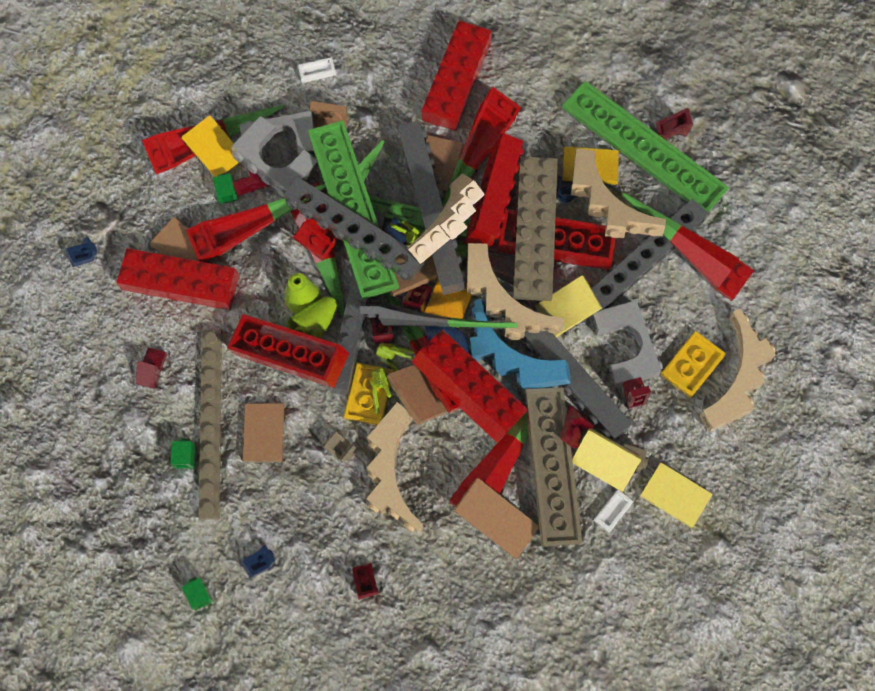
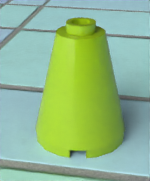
[284,273,321,314]
[287,296,338,339]

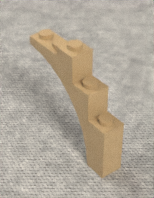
[571,149,666,238]
[407,174,485,264]
[467,243,564,340]
[700,309,776,432]
[366,402,423,533]

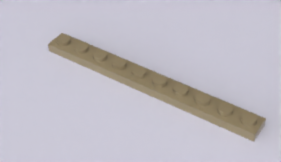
[199,329,222,520]

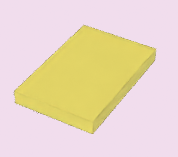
[535,275,602,337]
[572,428,642,492]
[640,463,713,529]

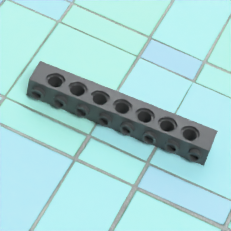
[284,177,424,282]
[590,199,709,311]

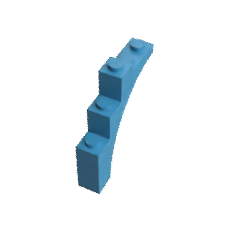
[469,299,571,390]

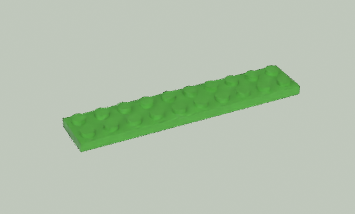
[562,81,729,213]
[308,120,399,299]

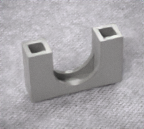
[240,111,316,167]
[232,116,318,197]
[591,300,663,388]

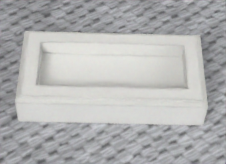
[298,57,336,83]
[593,490,634,533]

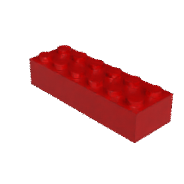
[422,20,492,131]
[464,133,524,247]
[498,209,615,270]
[116,248,239,311]
[227,314,349,388]
[411,329,528,443]

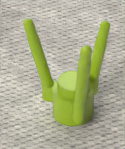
[389,221,423,247]
[376,342,415,371]
[370,368,401,414]

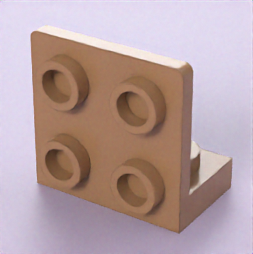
[310,101,349,128]

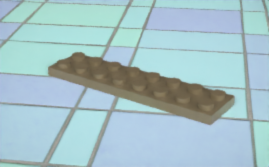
[513,157,558,301]
[524,388,582,547]

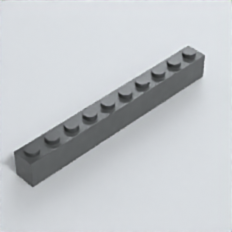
[398,121,467,295]
[328,211,386,396]
[500,280,632,441]

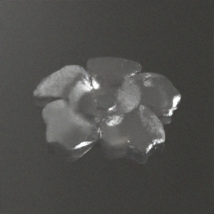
[122,407,146,431]

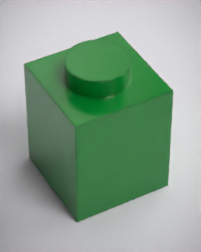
[212,173,238,205]
[171,438,195,469]
[181,577,214,611]

